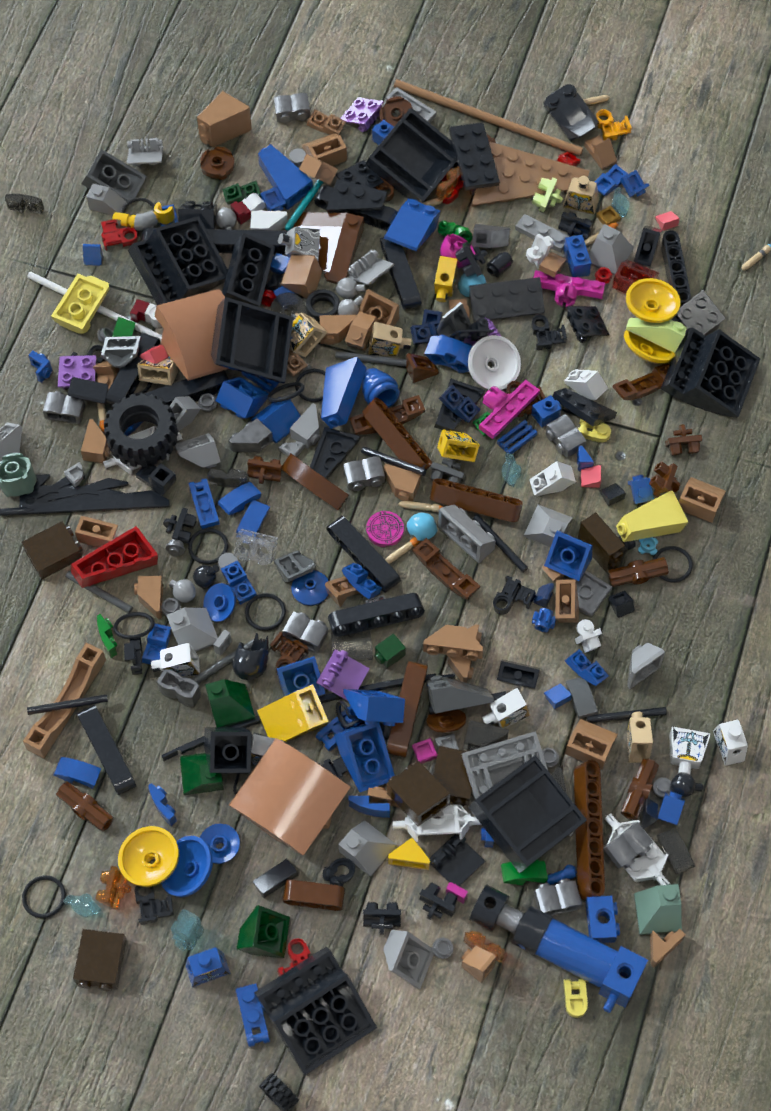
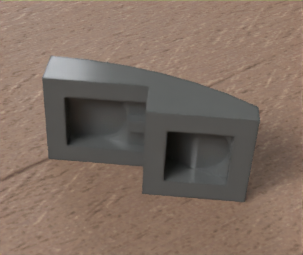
[566,677,598,719]

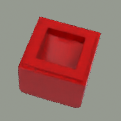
[557,152,581,167]

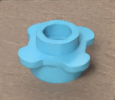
[638,537,658,555]

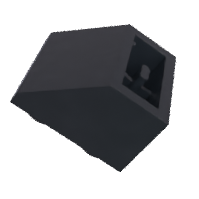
[178,201,217,229]

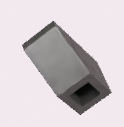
[472,224,510,248]
[229,418,273,452]

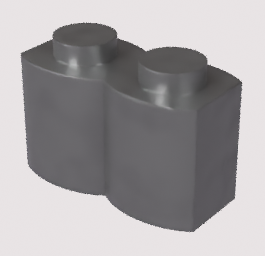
[274,93,311,123]
[43,391,85,424]
[545,414,586,458]
[343,456,385,491]
[283,612,328,652]
[157,669,201,707]
[603,822,653,869]
[534,879,582,916]

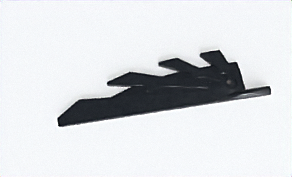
[0,474,170,516]

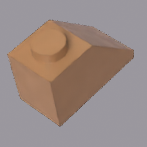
[345,311,377,351]
[320,315,356,345]
[81,419,111,463]
[384,463,421,502]
[75,516,118,547]
[134,576,164,619]
[555,580,579,623]
[461,946,496,983]

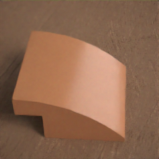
[155,289,229,380]
[229,738,350,855]

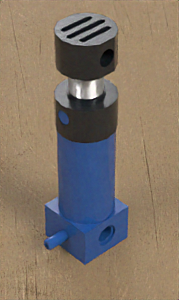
[469,884,648,1013]

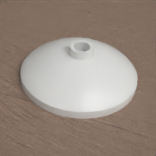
[468,335,521,390]

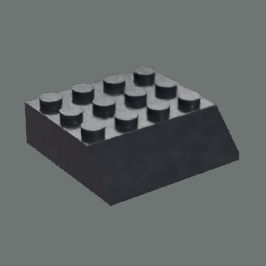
[365,107,457,203]
[211,297,293,384]
[468,755,587,873]

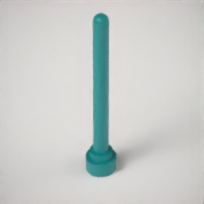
[285,179,324,231]

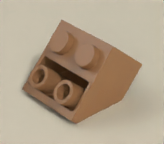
[302,134,347,166]
[679,477,726,523]
[565,719,618,770]

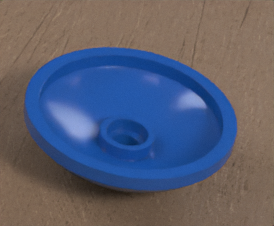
[161,836,213,897]

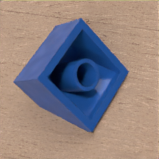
[215,377,269,419]

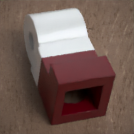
[230,193,266,225]
[130,299,162,328]

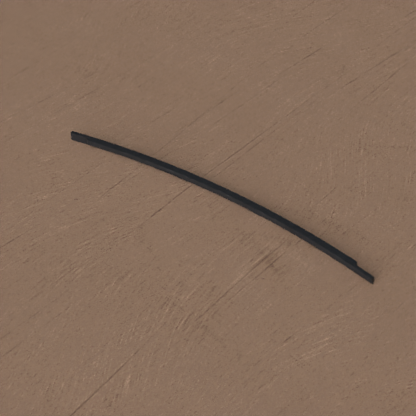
[161,673,455,762]

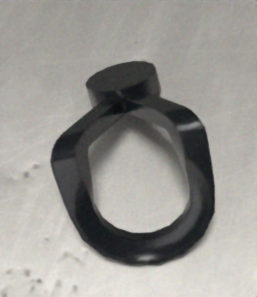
[336,701,365,729]

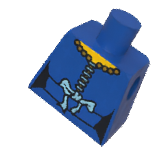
[186,947,231,987]

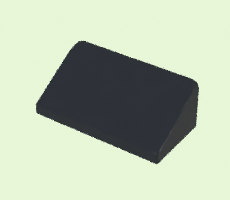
[68,377,108,403]
[497,659,540,689]
[252,858,298,898]

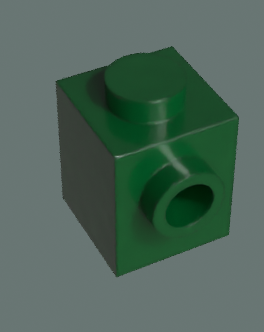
[374,633,406,668]

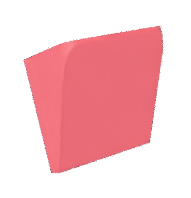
[655,211,680,231]
[140,345,168,364]
[581,465,601,488]

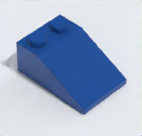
[384,199,440,251]
[343,689,405,726]
[334,722,394,792]

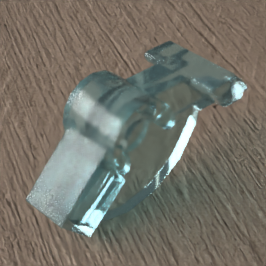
[611,187,630,218]
[502,453,521,487]
[63,893,101,917]

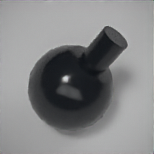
[193,565,220,588]
[671,773,703,798]

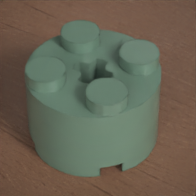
[0,453,37,497]

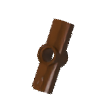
[608,557,669,587]
[621,759,659,820]
[56,781,114,832]

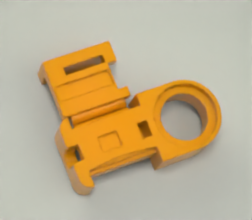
[596,109,632,141]

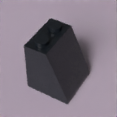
[204,727,252,773]

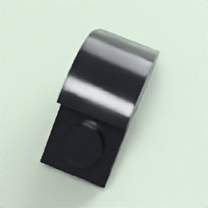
[136,463,176,495]

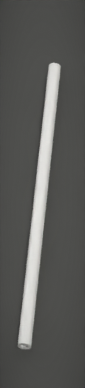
[27,272,162,340]

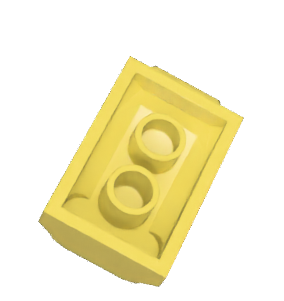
[51,274,110,334]

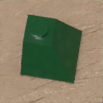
[205,679,256,727]
[180,753,224,795]
[237,905,290,958]

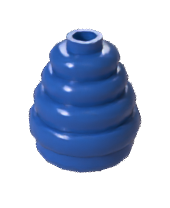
[362,368,400,408]

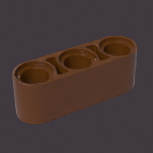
[283,880,345,911]

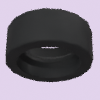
[306,289,340,324]

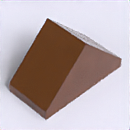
[406,353,439,383]

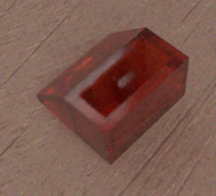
[612,260,659,294]

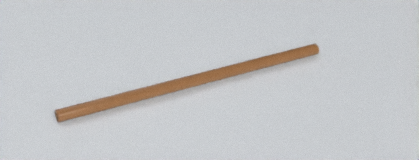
[394,79,583,156]

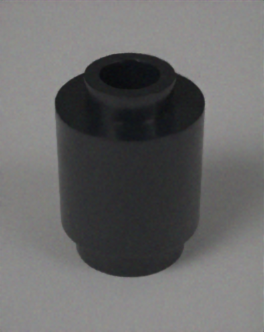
[487,252,513,277]

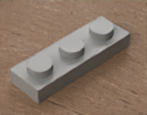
[386,87,436,123]
[515,214,569,253]

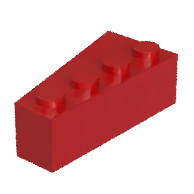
[71,526,158,588]

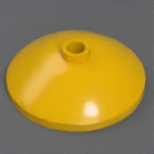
[626,278,680,323]
[624,330,675,364]
[118,826,179,887]

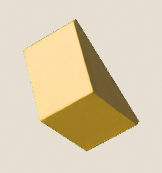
[388,837,430,870]

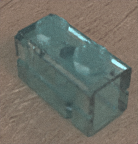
[170,909,204,951]

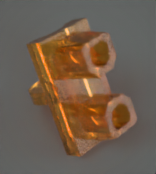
[96,866,132,909]

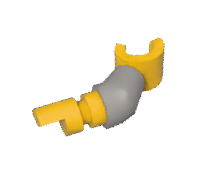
[112,202,175,231]

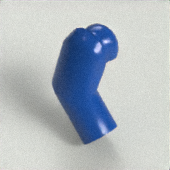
[547,864,577,885]

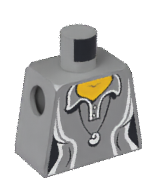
[278,227,320,261]

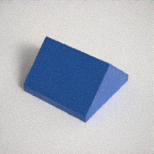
[251,397,301,444]
[544,530,592,581]
[277,656,326,697]

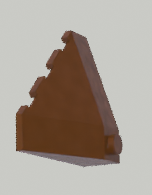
[292,212,364,284]

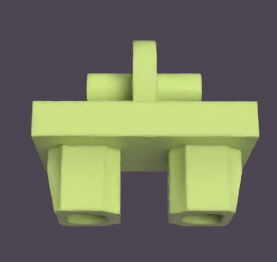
[532,177,563,212]

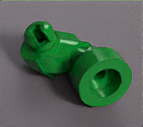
[438,220,473,244]

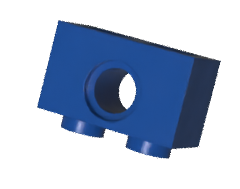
[564,235,591,277]
[585,896,620,943]

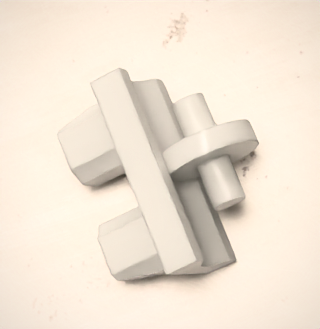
[526,234,555,269]
[575,619,602,653]

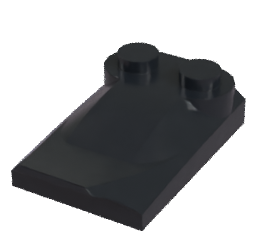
[543,84,599,142]

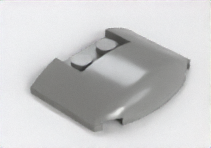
[461,731,548,799]

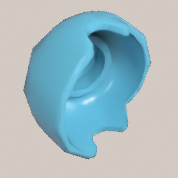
[458,273,487,297]
[407,512,437,541]

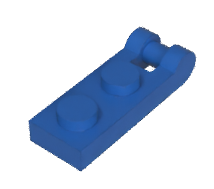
[188,478,220,529]
[315,706,361,751]
[236,984,270,1047]

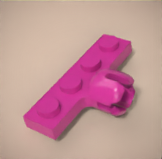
[533,270,605,308]
[479,380,540,439]

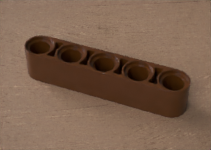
[363,398,432,476]
[430,478,523,522]
[387,661,428,758]

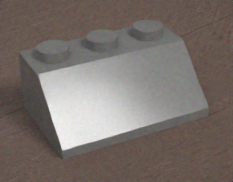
[438,505,496,563]

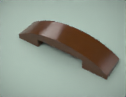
[612,362,670,400]
[349,395,425,435]
[281,453,349,510]
[413,538,480,600]

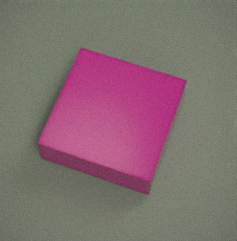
[412,738,438,764]
[446,882,468,904]

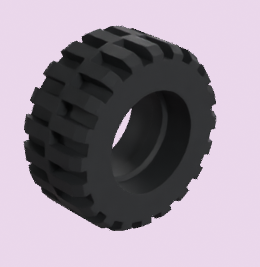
[104,393,178,467]

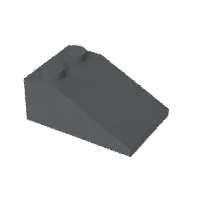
[81,149,147,204]
[426,676,494,713]

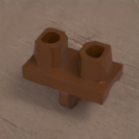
[665,424,702,456]
[247,456,282,484]
[649,461,680,498]

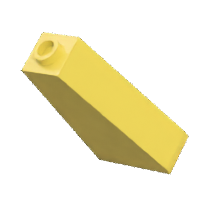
[616,491,688,542]

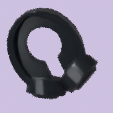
[323,858,355,887]

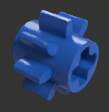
[532,608,556,632]

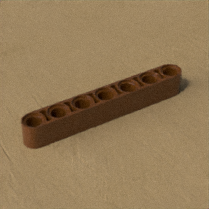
[574,760,605,901]

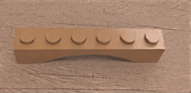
[23,643,106,758]

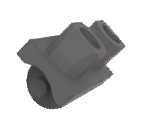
[431,458,466,483]

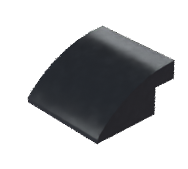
[128,216,228,305]
[661,327,761,418]
[254,947,377,1075]

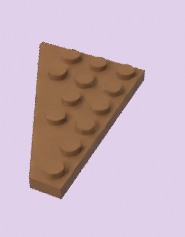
[472,142,590,207]

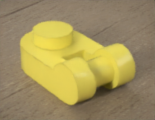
[578,418,611,443]
[563,979,588,1018]

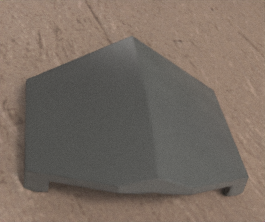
[437,302,471,336]
[101,336,142,368]
[274,551,316,582]

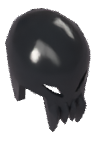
[232,633,269,681]

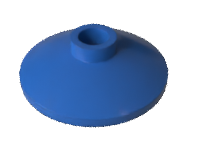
[291,570,328,606]
[203,583,236,622]
[200,824,240,864]

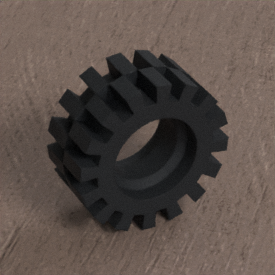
[259,1073,299,1111]

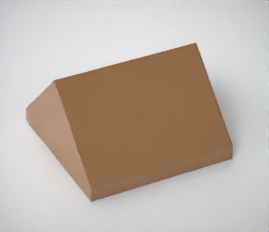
[280,255,322,299]
[358,289,399,326]

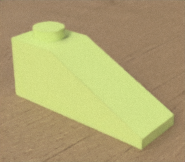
[626,318,687,353]

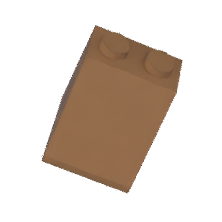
[197,91,252,147]

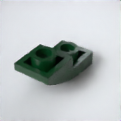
[222,181,261,205]

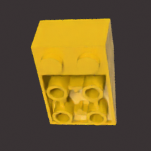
[257,685,328,742]

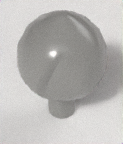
[215,207,236,230]
[336,277,366,299]
[337,296,363,316]
[169,579,196,603]

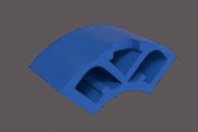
[424,334,473,373]

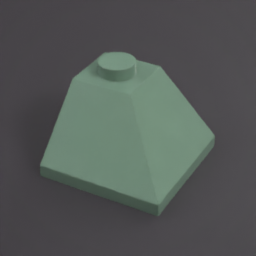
[634,884,682,935]

